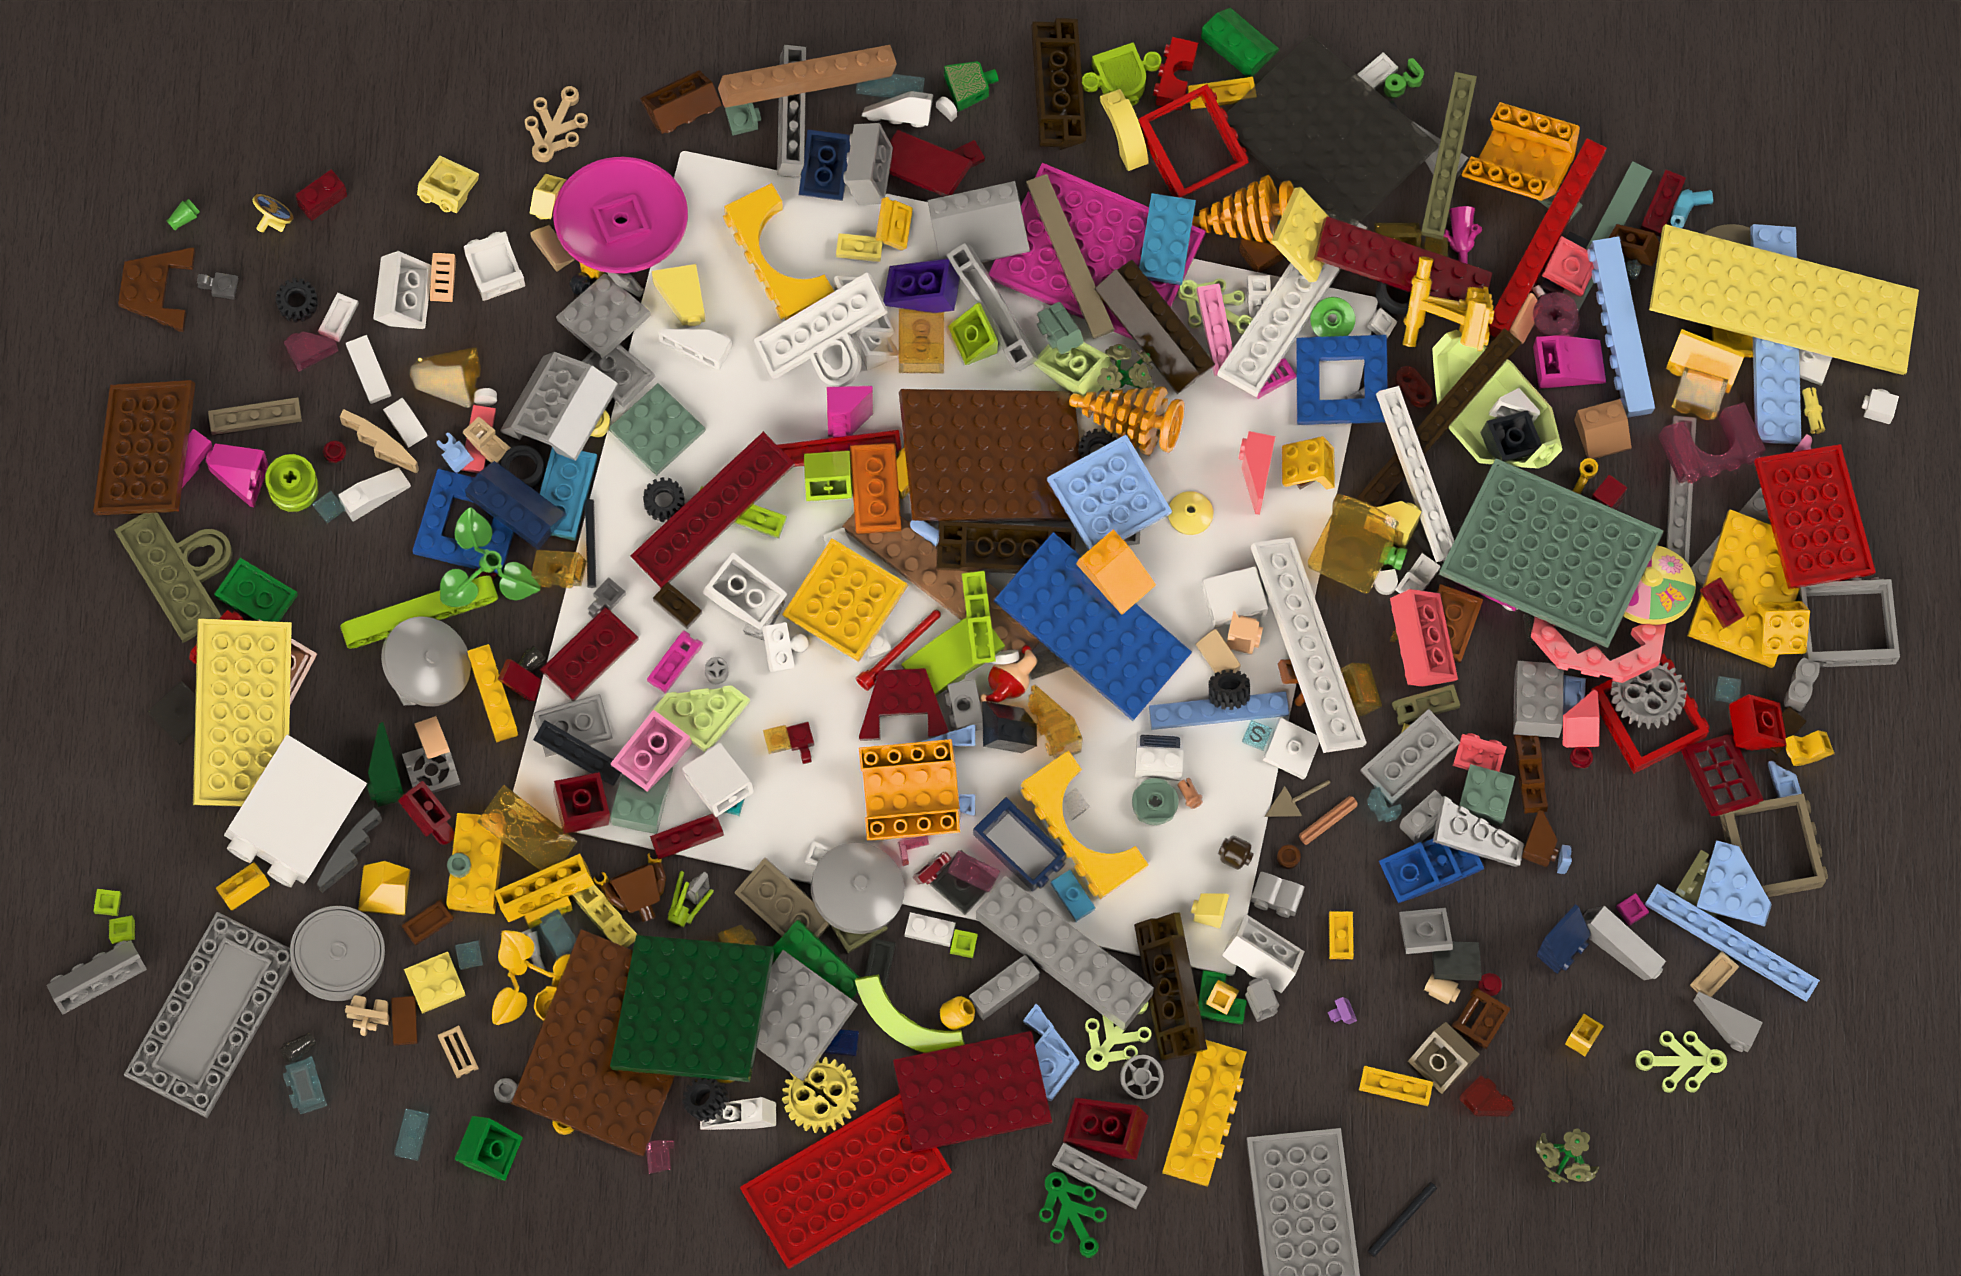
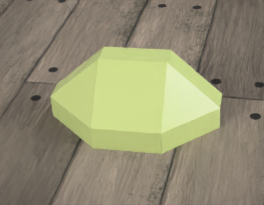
[1432,330,1563,468]

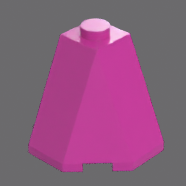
[206,444,269,507]

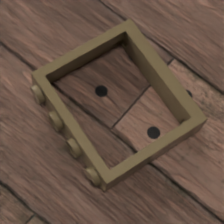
[1719,793,1828,897]

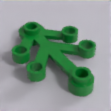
[1039,1172,1107,1258]

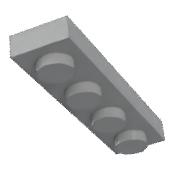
[1052,1143,1147,1209]

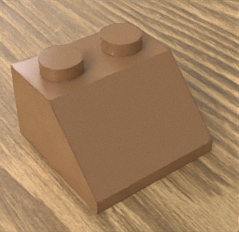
[1574,399,1632,459]

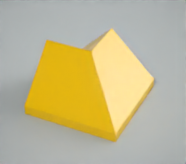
[358,861,410,915]

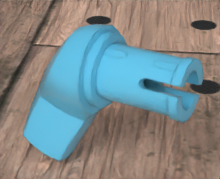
[1671,189,1713,228]

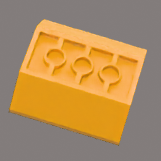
[1462,102,1580,201]
[859,739,960,841]

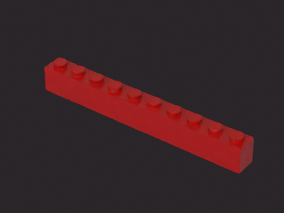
[1488,138,1607,337]

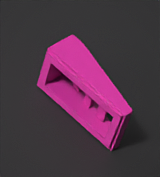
[1257,358,1297,399]

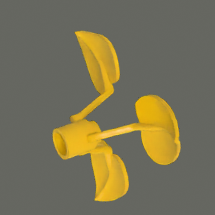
[492,930,570,1025]

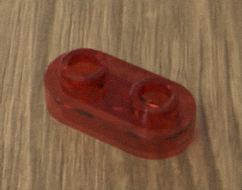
[1395,366,1433,407]

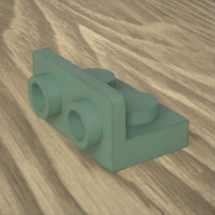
[725,103,761,136]

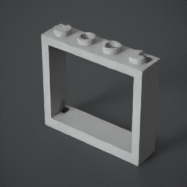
[1797,577,1900,667]

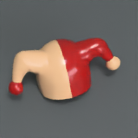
[979,645,1037,703]

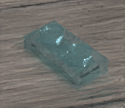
[394,1109,430,1161]

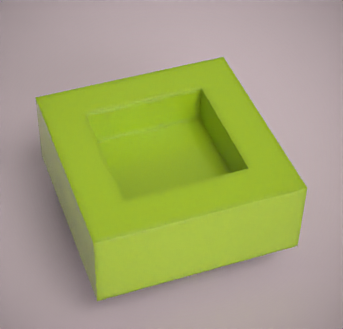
[94,889,122,916]
[109,915,135,944]
[950,929,978,958]

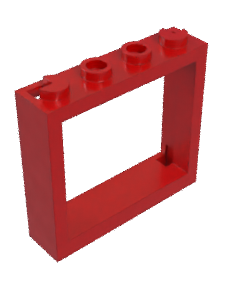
[1138,84,1249,198]
[1591,653,1709,774]

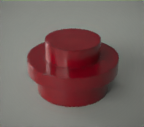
[323,441,346,463]
[1570,747,1593,768]
[1478,973,1502,996]

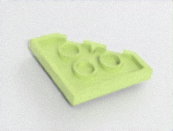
[652,686,750,752]

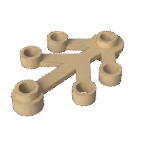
[525,86,588,162]

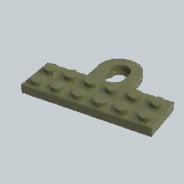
[114,513,232,643]

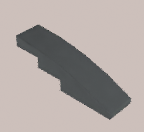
[317,808,383,893]

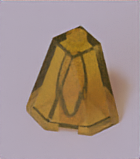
[410,348,481,407]

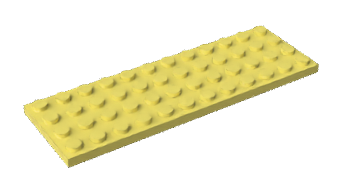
[1649,224,1919,375]

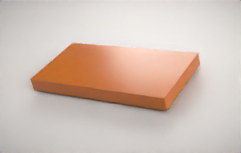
[850,443,901,534]

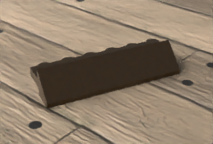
[1031,18,1086,151]
[1094,260,1215,395]
[936,521,1076,574]
[1134,912,1207,1061]

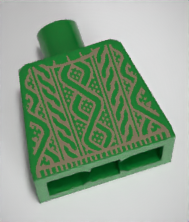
[944,61,999,112]

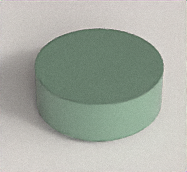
[447,853,471,878]

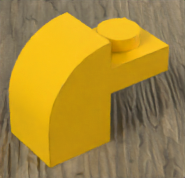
[1785,730,1834,766]

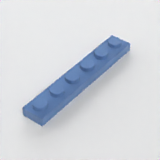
[1149,691,1289,730]

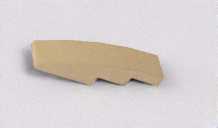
[340,409,419,473]

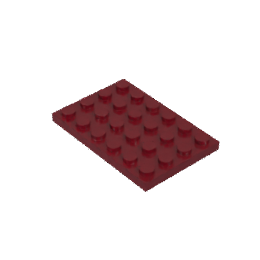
[893,1031,1052,1152]

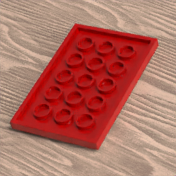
[1754,444,1876,589]

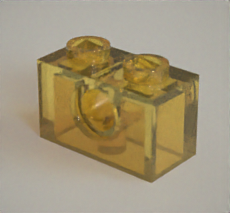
[531,550,587,588]

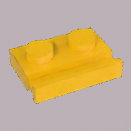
[875,197,913,251]

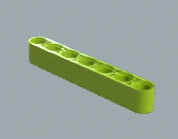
[340,576,498,649]

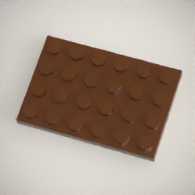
[93,380,196,515]

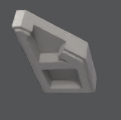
[606,272,644,297]

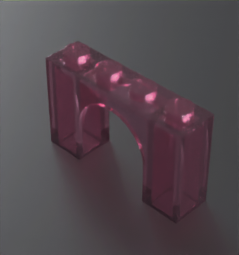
[1658,403,1766,484]

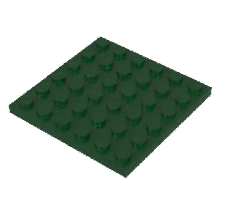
[610,935,775,1082]

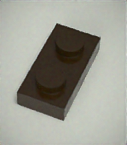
[653,582,702,629]

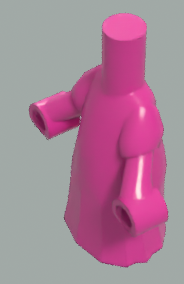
[1443,206,1482,264]

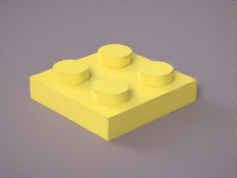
[404,952,466,1013]

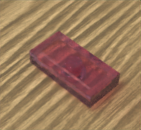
[948,850,1000,893]

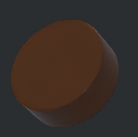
[1277,845,1301,869]

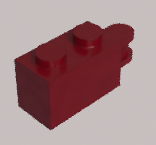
[398,781,455,845]

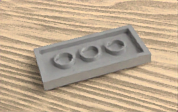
[1360,709,1460,805]

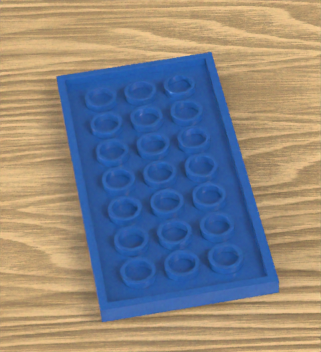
[994,532,1192,721]

